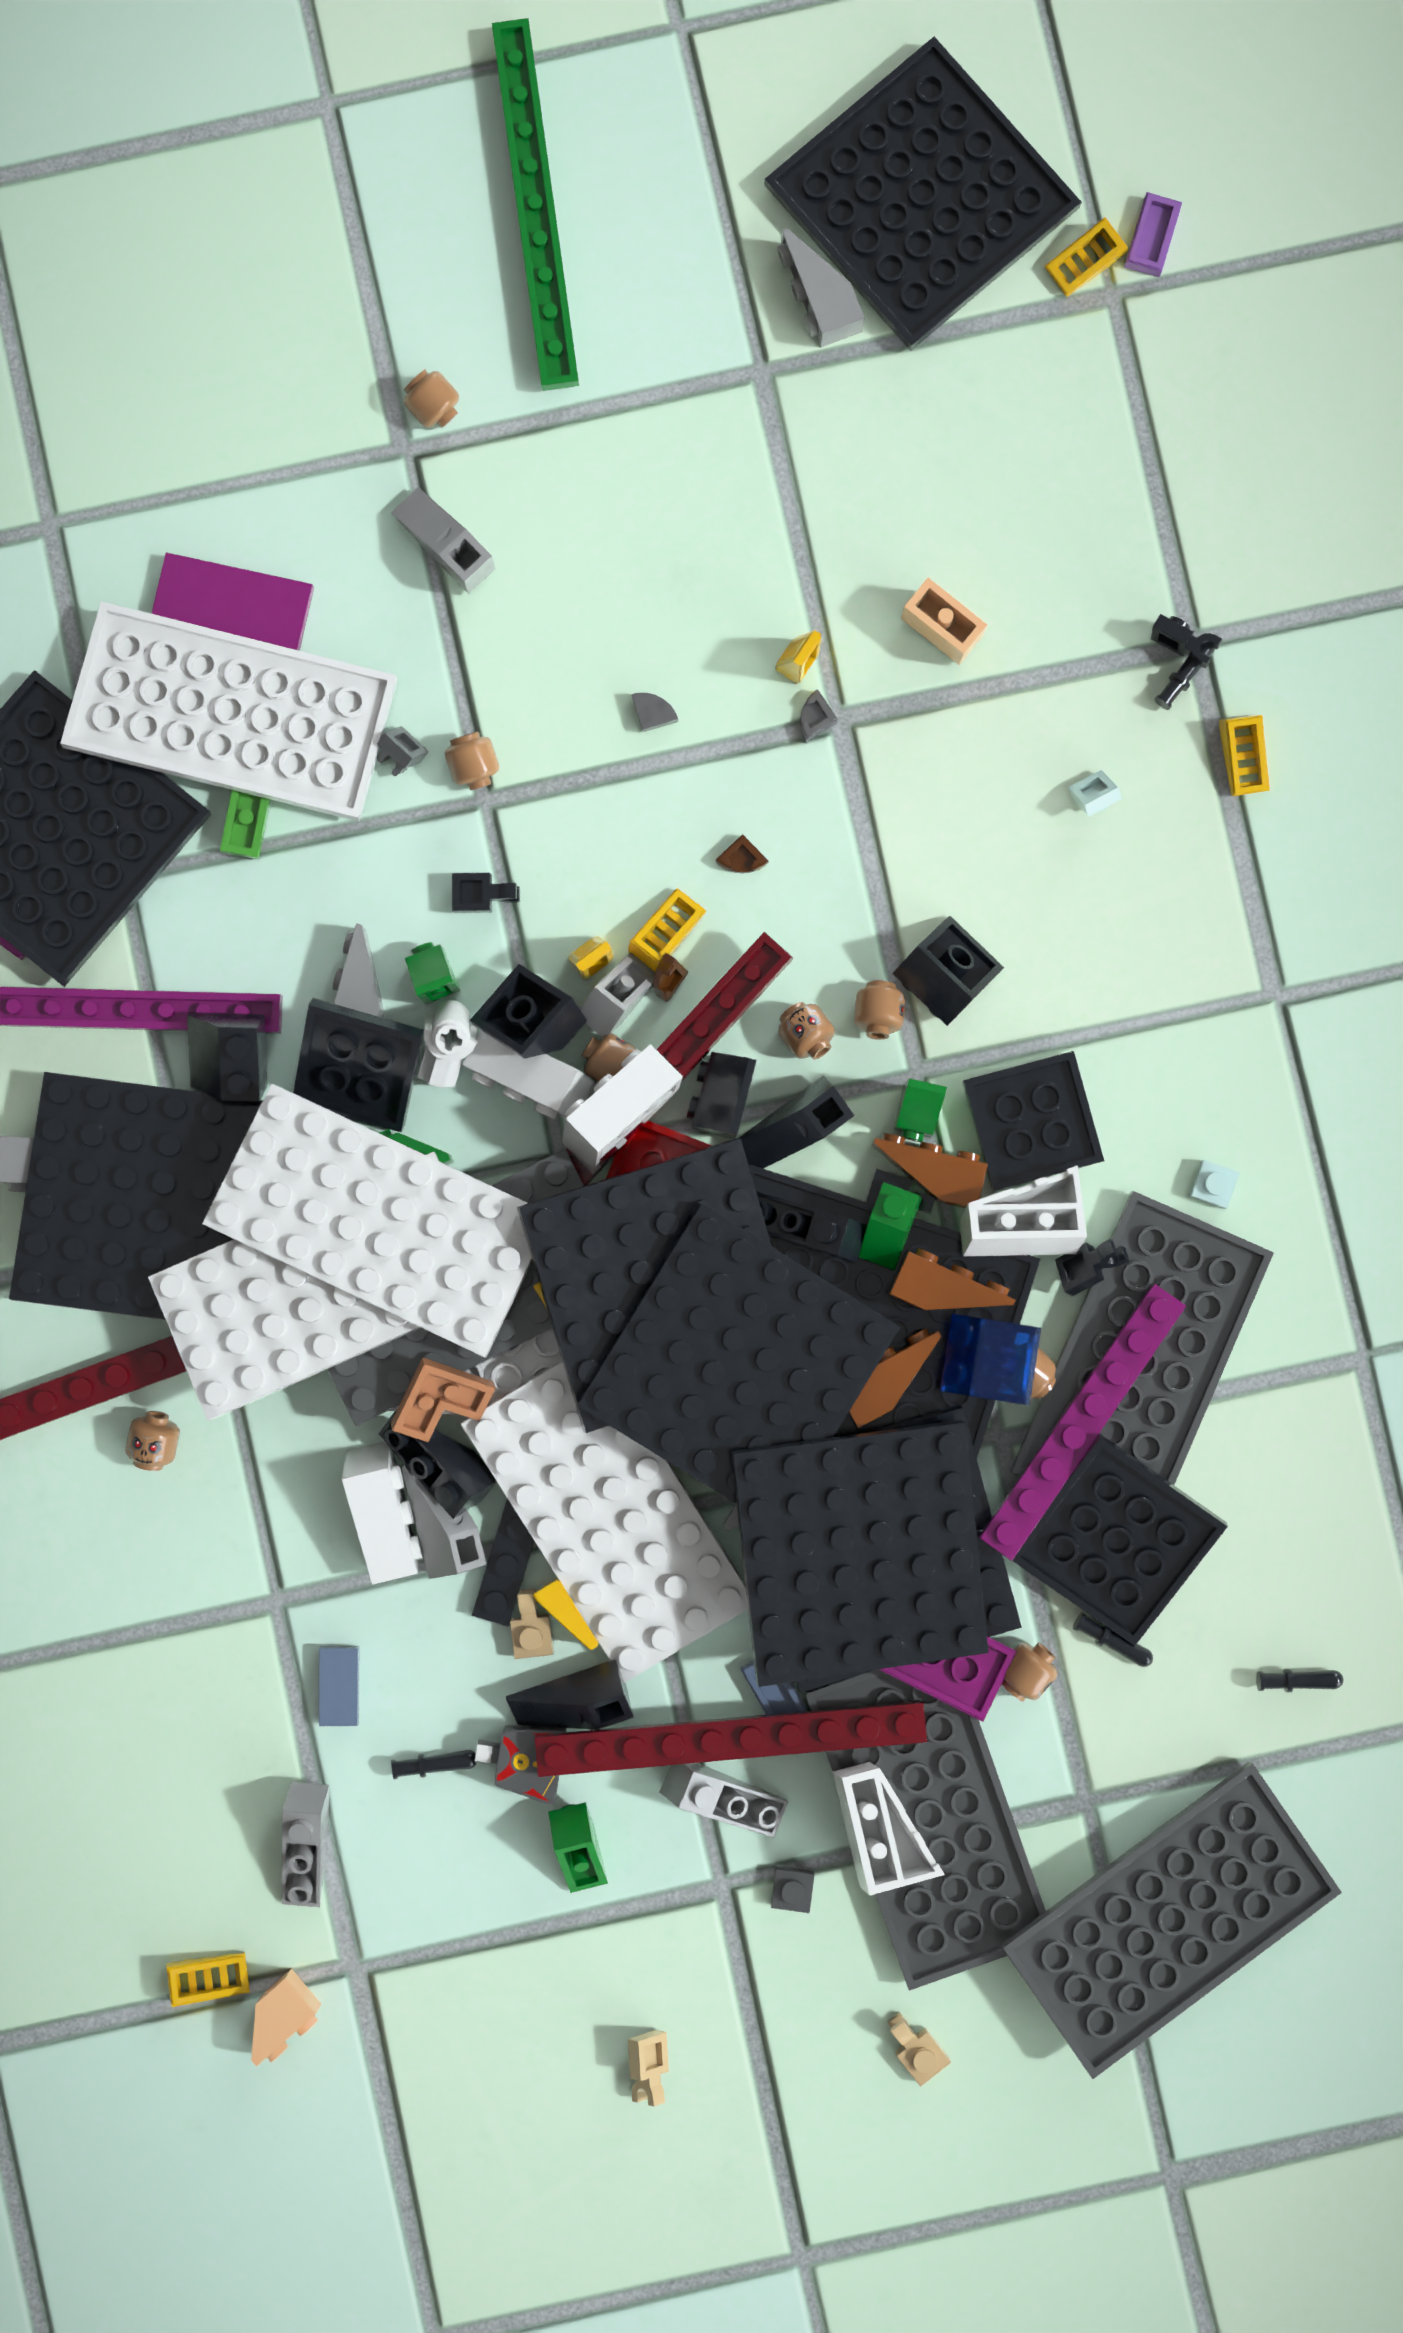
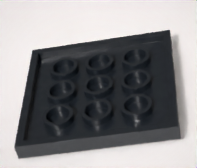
[1012,1433,1228,1646]

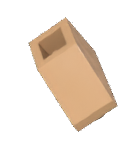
[251,1968,321,2066]

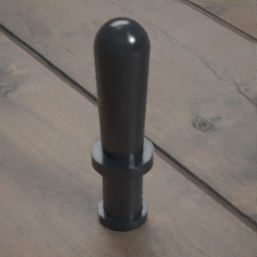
[1154,645,1215,710]
[1073,1612,1153,1667]
[1256,1669,1344,1692]
[391,1750,477,1780]

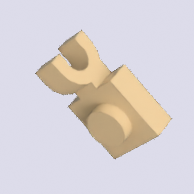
[510,1588,554,1659]
[887,2012,951,2087]
[628,2030,669,2107]

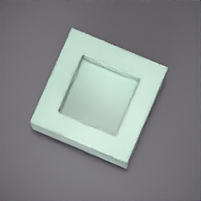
[1068,770,1122,817]
[1189,1160,1240,1209]

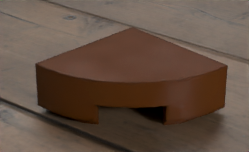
[715,834,769,874]
[653,952,688,1003]

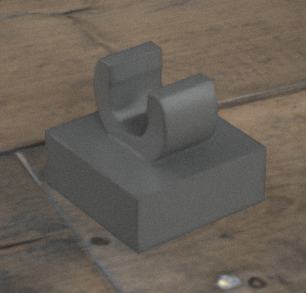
[377,726,429,776]

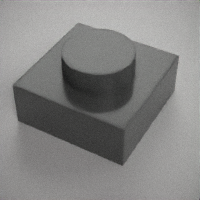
[771,1866,815,1913]

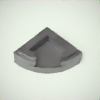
[800,689,838,743]
[631,692,679,732]

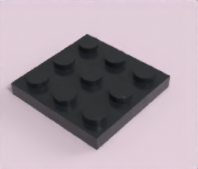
[293,998,424,1132]
[962,1051,1104,1192]

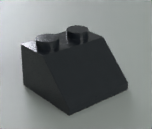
[892,916,1005,1026]
[469,964,587,1059]
[187,1012,268,1101]
[686,1052,757,1139]

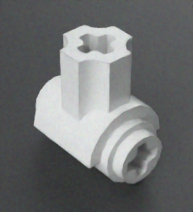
[418,1000,477,1088]

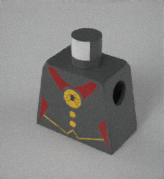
[475,1725,567,1805]

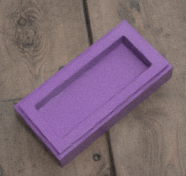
[1124,192,1182,277]

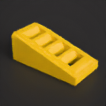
[1044,217,1128,297]
[775,630,822,684]
[1219,714,1270,796]
[628,888,706,972]
[568,936,614,980]
[532,1577,599,1650]
[166,1952,250,2007]

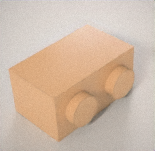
[901,578,987,665]

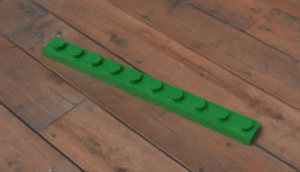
[492,18,579,391]

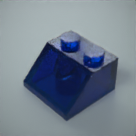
[940,1314,1042,1406]

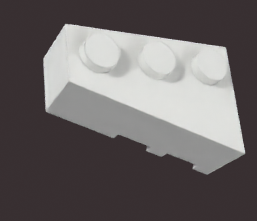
[462,1030,597,1120]
[562,1044,683,1174]
[959,1166,1087,1256]
[342,1442,424,1585]
[833,1762,945,1896]

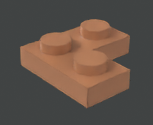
[391,1357,496,1442]

